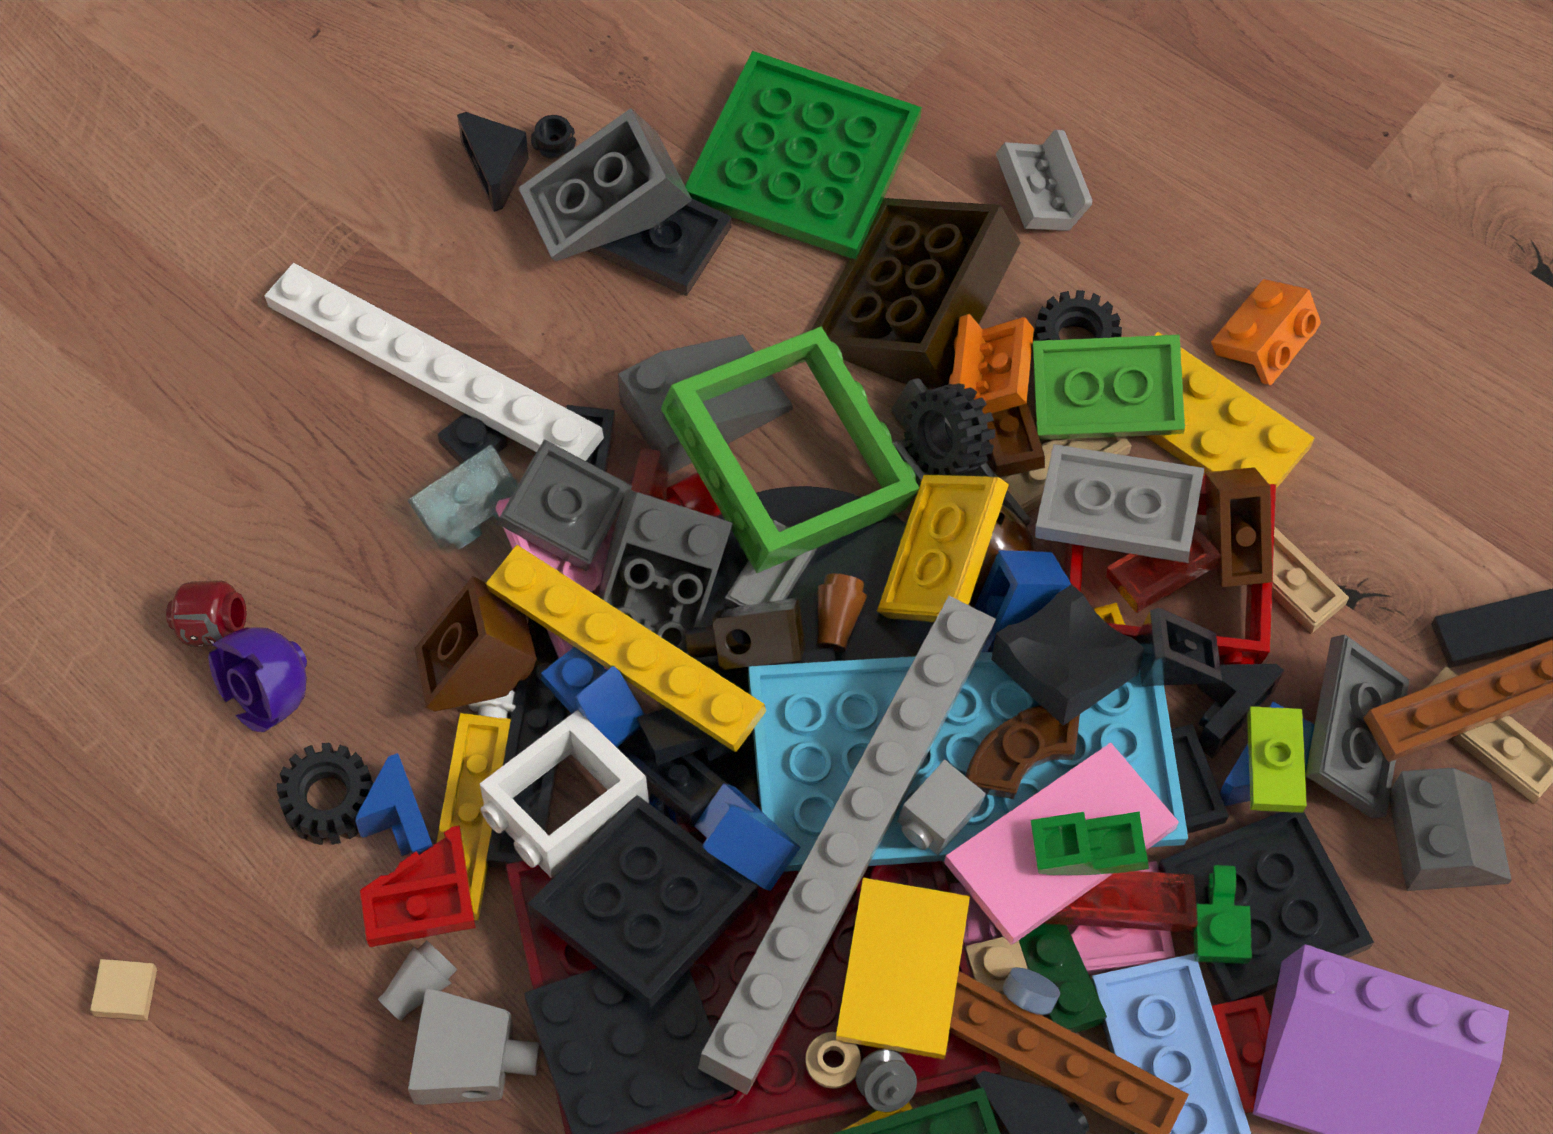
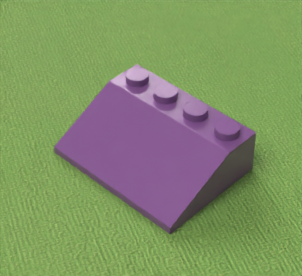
[1253,944,1509,1134]

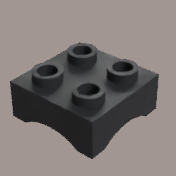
[991,584,1144,725]

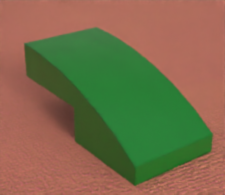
[1031,811,1149,875]

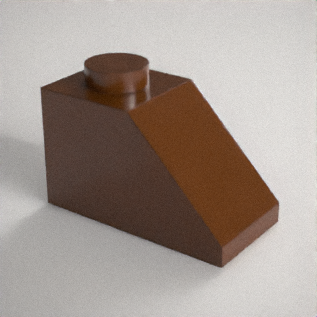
[1205,467,1272,588]

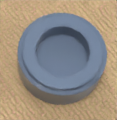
[1003,967,1060,1015]

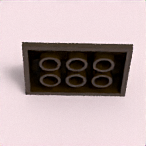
[811,198,1021,388]

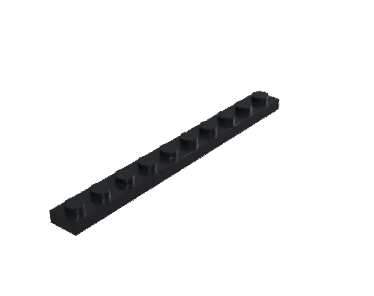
[487,405,615,869]

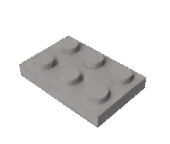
[1035,444,1204,563]

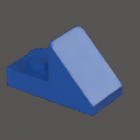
[541,647,645,748]
[355,753,433,856]
[694,783,801,891]

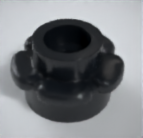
[531,115,576,159]

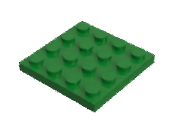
[685,51,922,259]

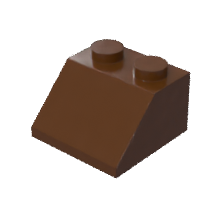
[415,576,537,712]

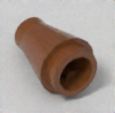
[816,573,867,652]

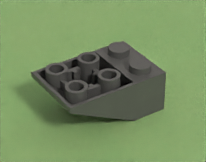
[598,489,733,655]

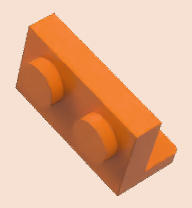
[1211,279,1321,385]
[949,314,1034,414]

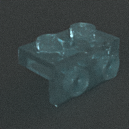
[407,445,518,550]

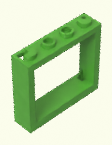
[661,326,919,573]

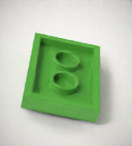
[1032,335,1185,440]

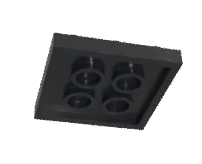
[528,795,758,1009]
[1158,812,1374,1003]
[524,968,734,1134]

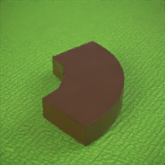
[965,705,1080,799]

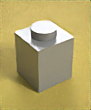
[897,759,986,856]

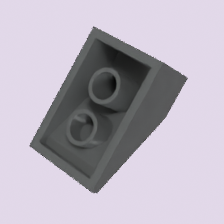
[518,108,692,261]
[618,334,793,475]

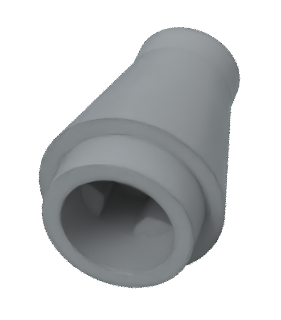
[378,940,458,1021]

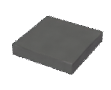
[497,439,632,571]

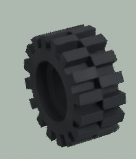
[1032,290,1122,345]
[903,383,995,476]
[277,743,373,845]

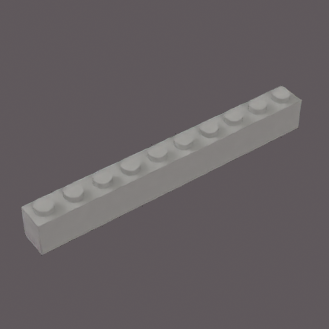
[698,596,996,1095]

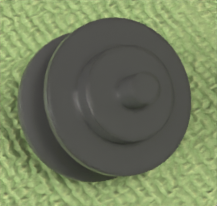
[856,1049,917,1112]

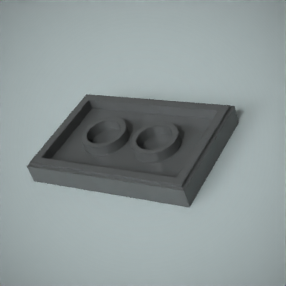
[1305,634,1409,819]

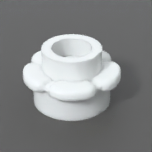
[469,690,516,719]

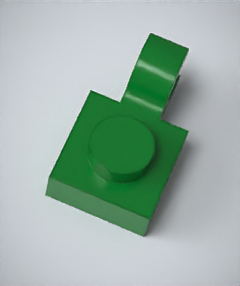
[1193,865,1252,964]

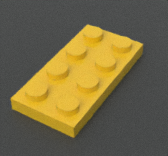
[1146,332,1315,489]

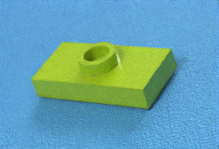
[1247,706,1307,813]

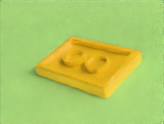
[877,475,1009,622]
[836,878,970,1059]

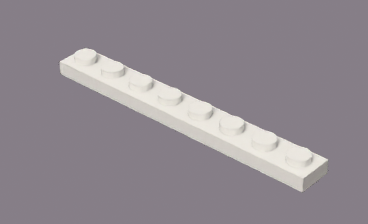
[264,263,604,461]

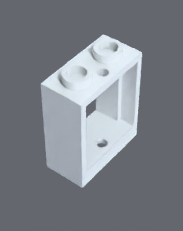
[479,710,649,878]

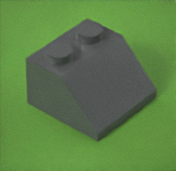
[1389,768,1512,891]

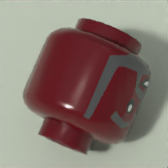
[166,580,247,647]

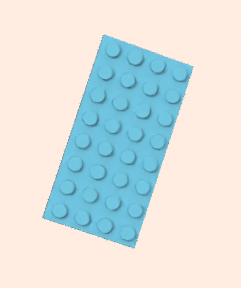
[747,652,1188,872]

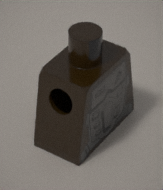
[686,597,806,669]

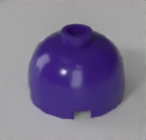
[208,627,307,733]

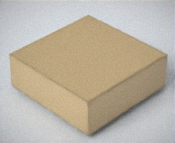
[90,959,157,1021]

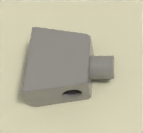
[408,988,541,1105]

